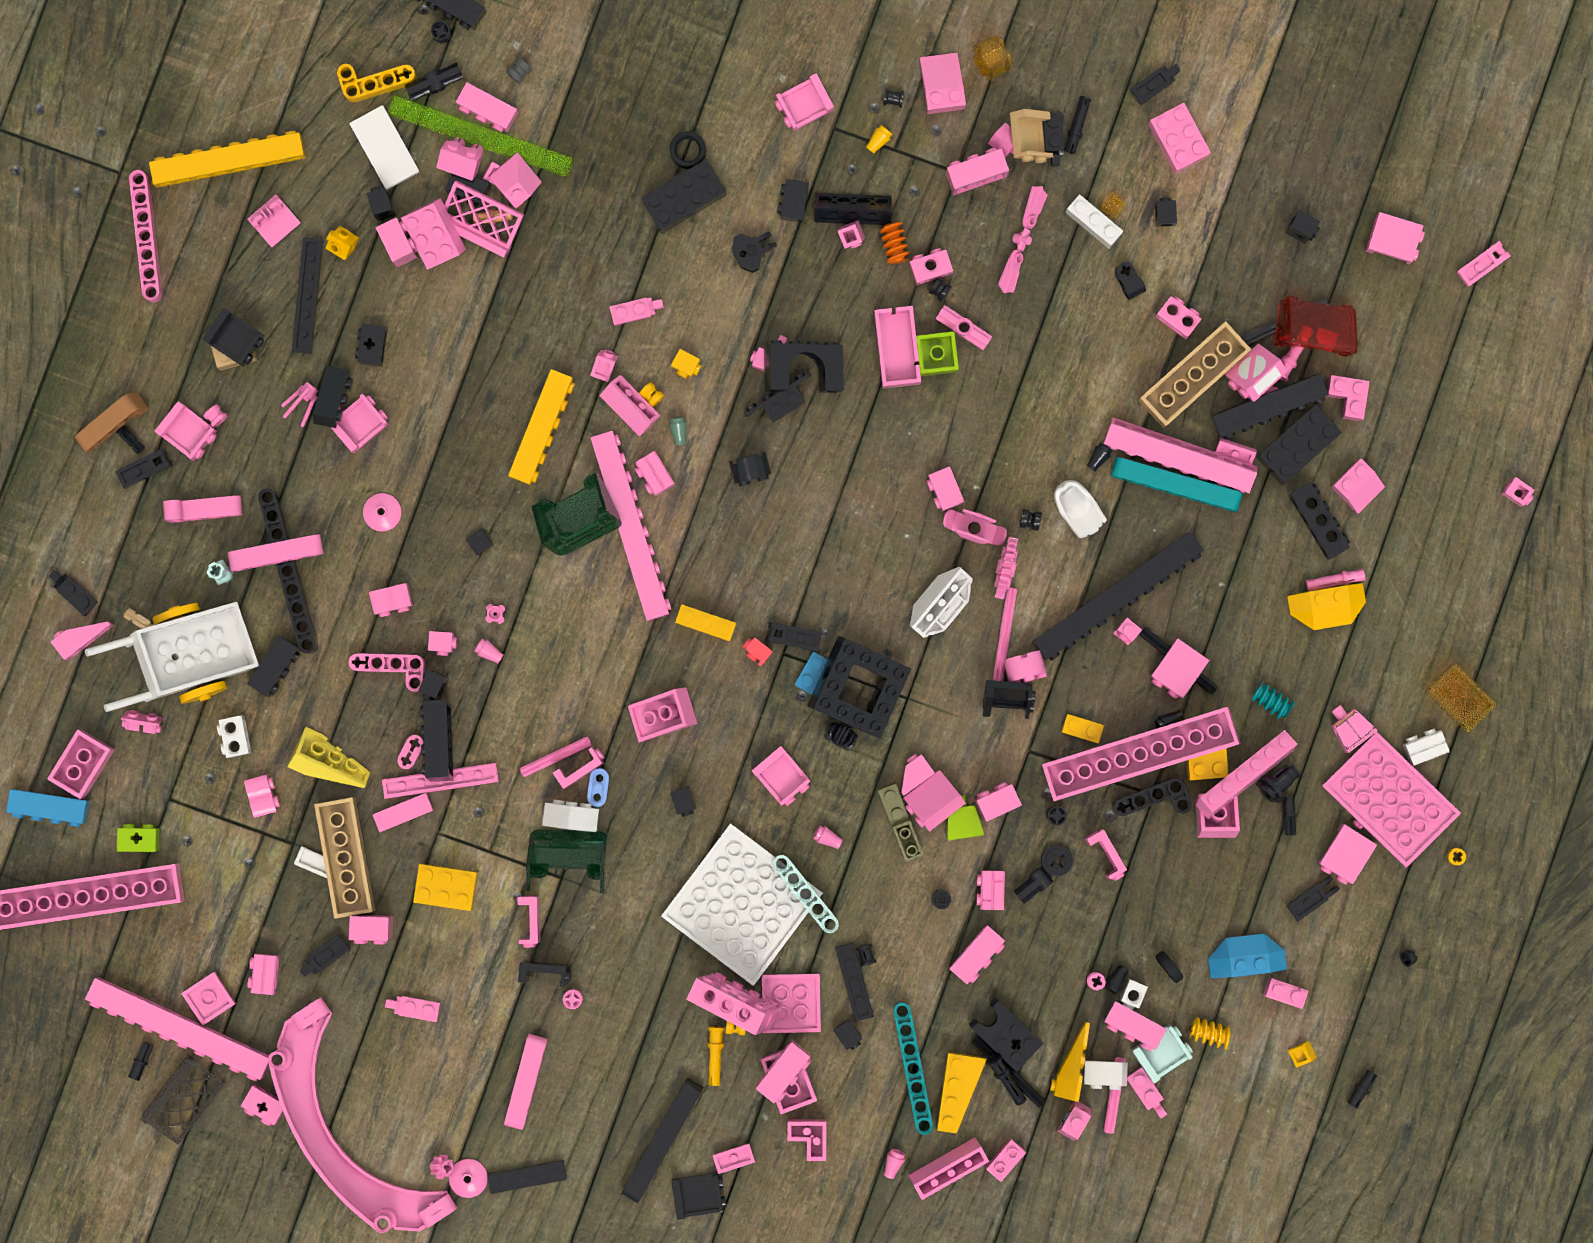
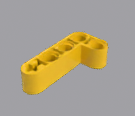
[337,64,417,103]

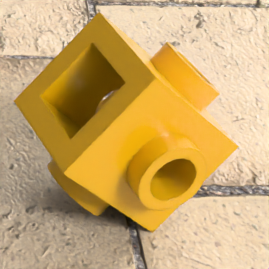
[326,226,359,260]

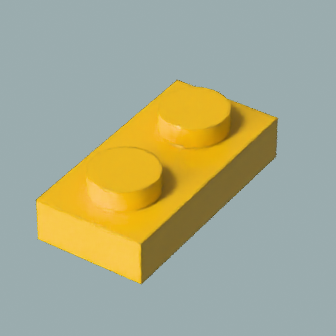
[1062,714,1104,744]

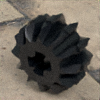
[824,722,858,751]

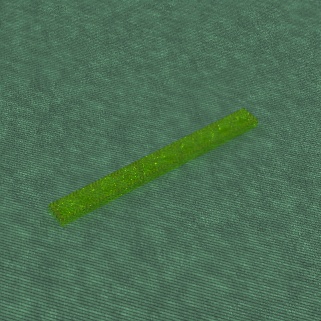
[388,95,574,177]

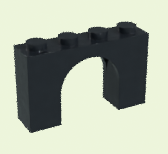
[764,340,844,393]

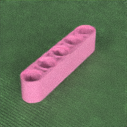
[227,534,324,572]
[504,1034,548,1130]

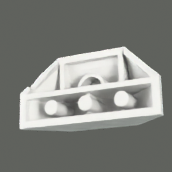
[910,567,973,638]

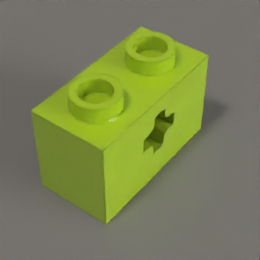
[117,824,160,852]

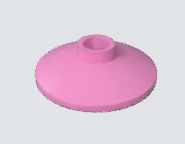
[363,493,401,532]
[449,1159,488,1198]

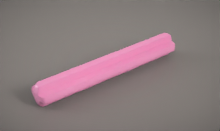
[520,737,592,777]
[1104,1057,1126,1134]

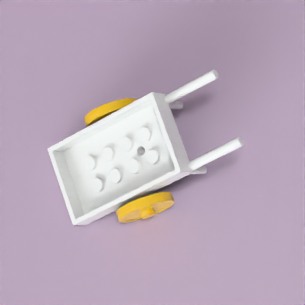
[85,602,259,712]

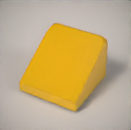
[1288,1040,1317,1068]

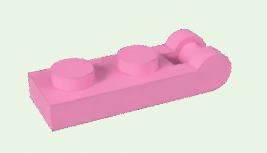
[1457,241,1511,287]

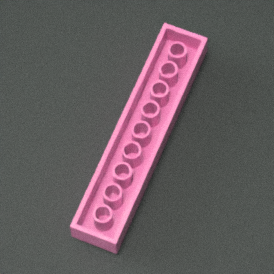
[1042,707,1240,801]
[0,863,185,930]

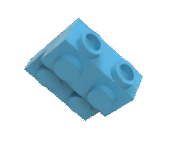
[795,652,827,695]

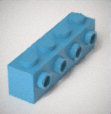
[6,789,90,827]

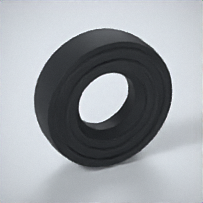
[1155,951,1184,983]

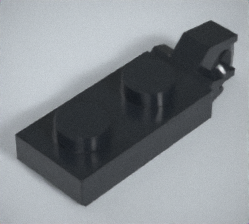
[1129,64,1180,106]
[1043,113,1064,167]
[49,571,98,616]
[300,934,351,977]

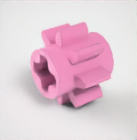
[430,1155,454,1179]

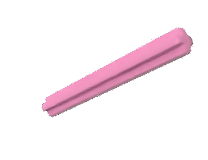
[993,587,1017,681]

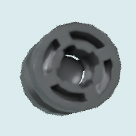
[505,57,532,84]

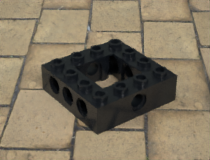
[807,636,911,739]

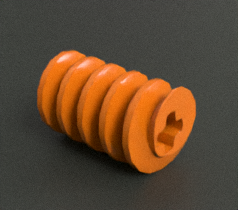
[880,222,910,264]

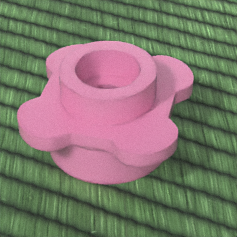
[485,604,505,624]

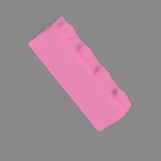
[908,1137,989,1200]

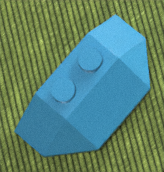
[1208,933,1287,978]

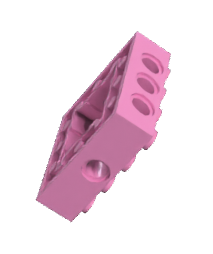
[686,972,781,1035]

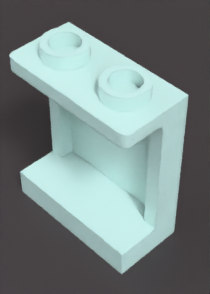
[1131,1024,1193,1083]

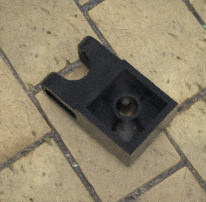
[969,997,1043,1072]

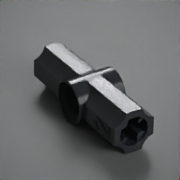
[405,62,464,101]

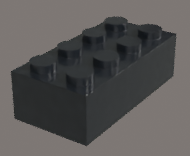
[641,159,727,234]
[1256,404,1342,485]
[420,700,454,782]

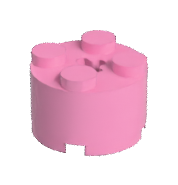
[1004,650,1047,683]

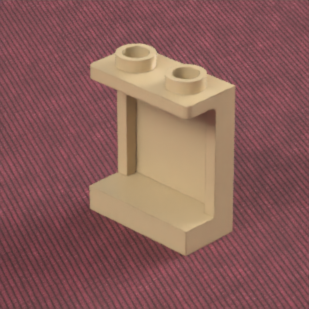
[1010,109,1053,163]

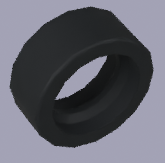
[670,131,706,169]

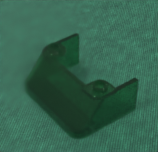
[526,830,607,893]

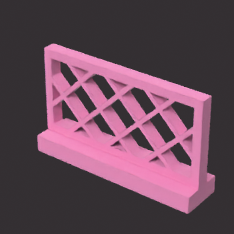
[444,181,524,258]

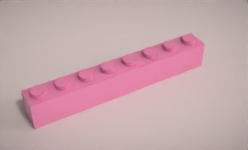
[1104,417,1258,493]

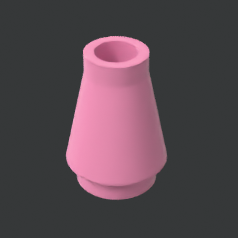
[474,639,504,664]
[813,825,843,849]
[883,1148,906,1179]

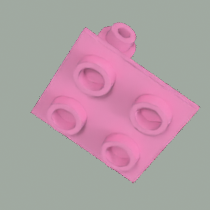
[247,195,301,248]

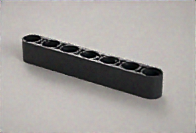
[621,1078,704,1203]

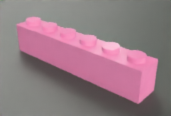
[1196,730,1297,819]

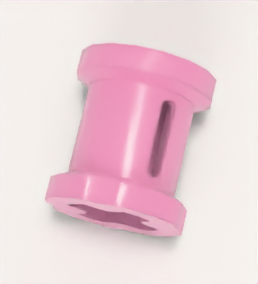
[1087,972,1106,990]

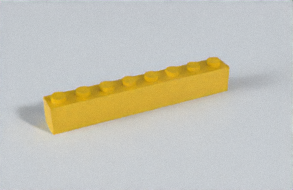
[149,131,306,188]

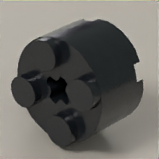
[729,451,772,487]

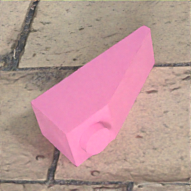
[51,622,114,661]

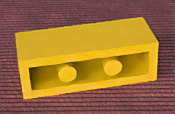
[675,604,736,642]

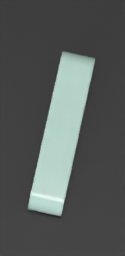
[773,855,839,933]

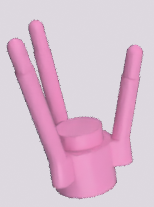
[281,382,318,427]

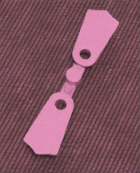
[998,186,1048,293]

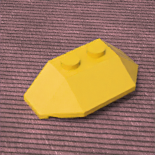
[1287,583,1366,630]

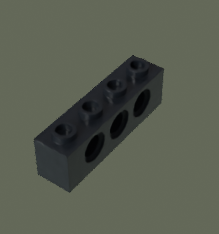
[1288,482,1350,561]

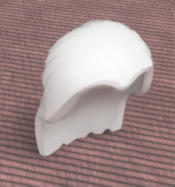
[1054,480,1107,538]

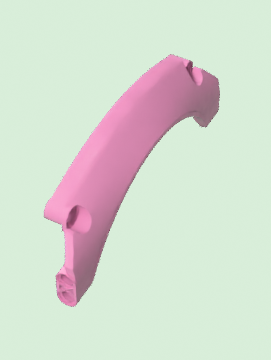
[268,997,457,1233]

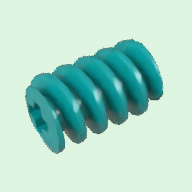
[1251,681,1295,720]

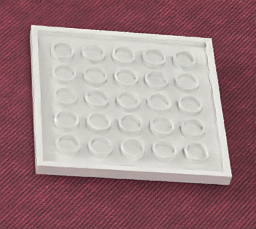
[661,824,823,986]

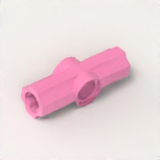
[936,305,992,350]

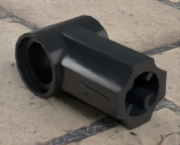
[1014,866,1054,904]

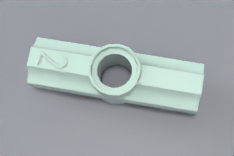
[207,560,234,585]

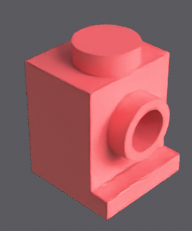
[743,637,773,667]

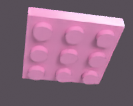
[762,973,821,1033]

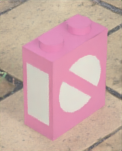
[1225,344,1288,402]

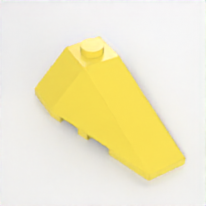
[287,727,370,788]

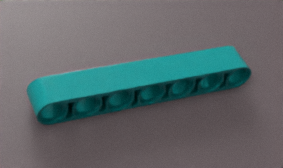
[1110,457,1243,512]
[893,1002,933,1135]

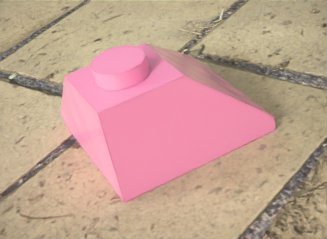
[488,153,541,209]

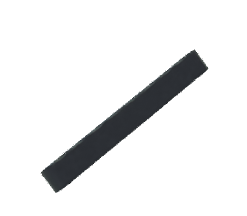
[258,488,318,654]

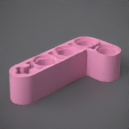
[163,496,243,523]
[349,654,426,692]

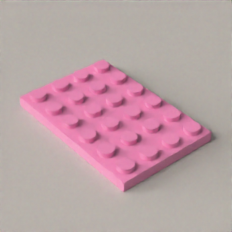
[1322,732,1461,868]

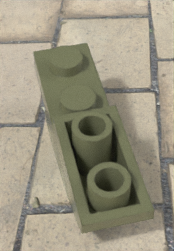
[877,782,924,862]

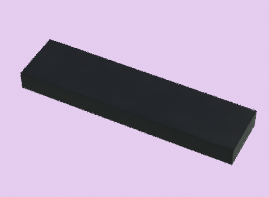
[835,942,874,1022]
[487,1160,567,1194]

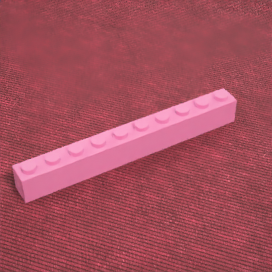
[591,431,672,621]
[85,977,269,1081]

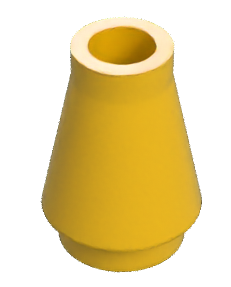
[866,125,893,154]

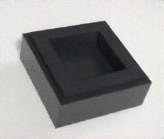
[466,529,493,556]

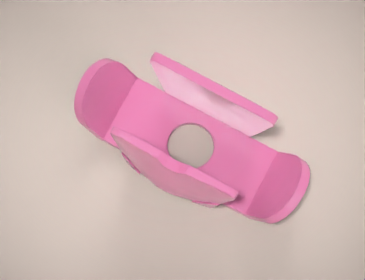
[943,509,1007,546]

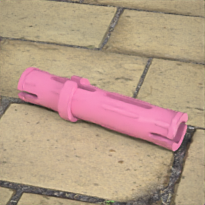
[1306,568,1365,592]

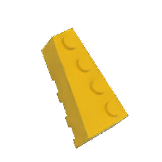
[936,1052,987,1133]

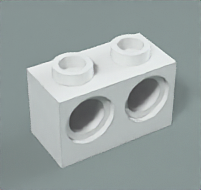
[217,715,252,758]

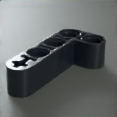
[1112,778,1192,816]

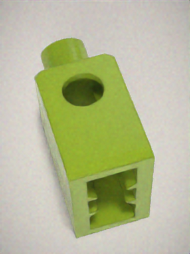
[947,795,984,841]

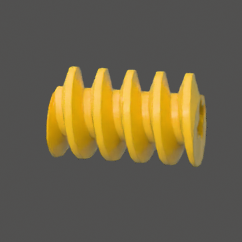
[1188,1017,1231,1050]

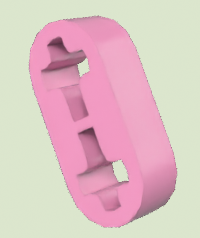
[397,735,424,769]

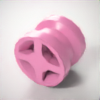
[203,404,228,428]
[563,989,583,1009]

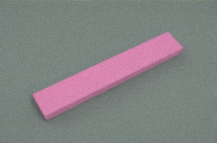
[382,763,499,799]

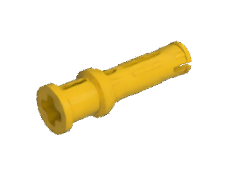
[707,1026,725,1086]

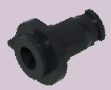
[1256,763,1301,803]

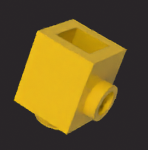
[671,349,702,379]

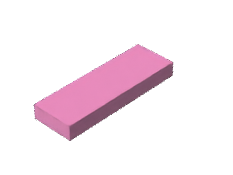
[373,793,434,832]

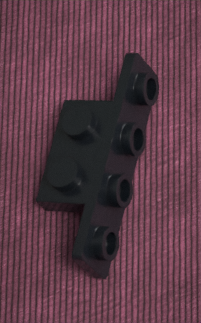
[744,372,811,423]

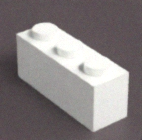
[1065,194,1123,249]

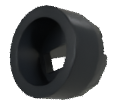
[1400,950,1418,967]

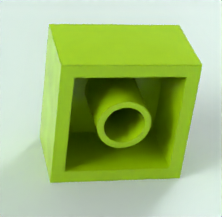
[916,332,959,376]

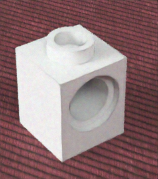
[1119,979,1148,1010]

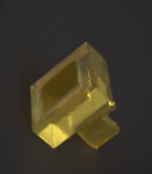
[1100,192,1127,219]

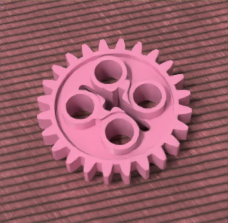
[994,537,1018,599]

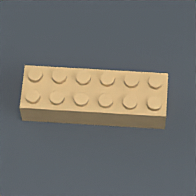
[1138,321,1251,429]
[314,797,375,919]

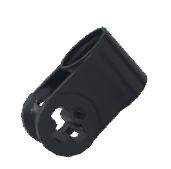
[1115,262,1146,301]

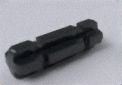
[116,425,145,454]

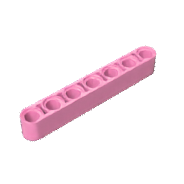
[129,170,163,303]

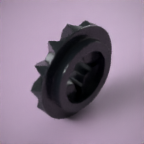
[1042,845,1073,876]

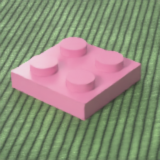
[181,972,236,1026]

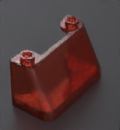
[1274,296,1358,357]

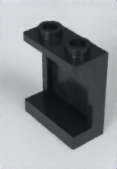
[202,308,265,367]
[983,680,1036,719]
[518,960,572,986]
[671,1172,727,1220]

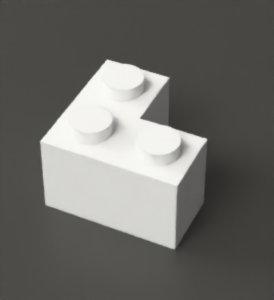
[542,800,599,832]

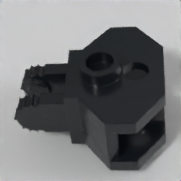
[732,232,777,273]

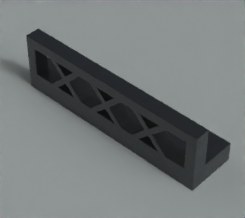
[814,193,892,225]

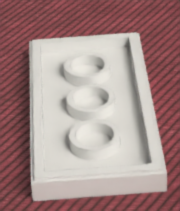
[349,105,420,190]

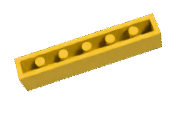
[508,369,575,486]

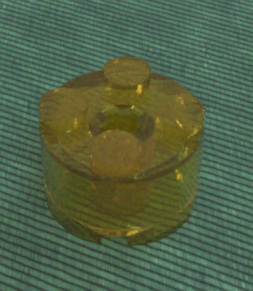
[972,36,1013,81]

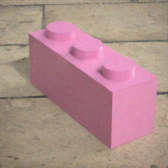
[456,82,518,133]
[600,375,661,437]
[949,925,1005,984]
[1104,1001,1167,1052]

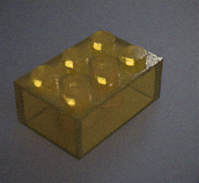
[1425,664,1497,732]

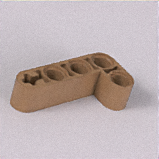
[74,392,149,453]

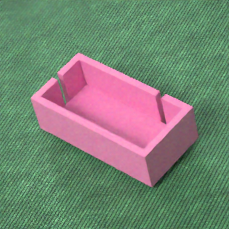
[874,306,921,389]

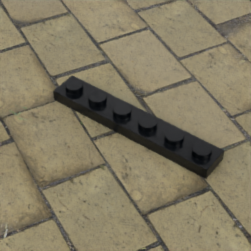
[292,238,323,354]

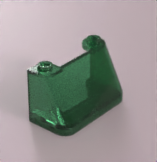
[531,473,622,556]

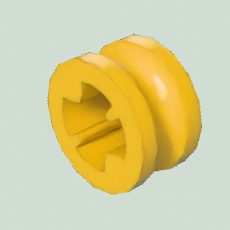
[1447,848,1466,865]

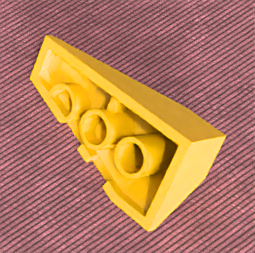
[1050,1021,1090,1102]

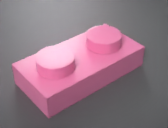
[1215,438,1257,464]
[712,1143,755,1174]

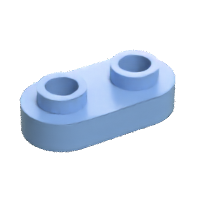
[587,769,609,807]

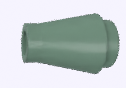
[668,417,687,445]

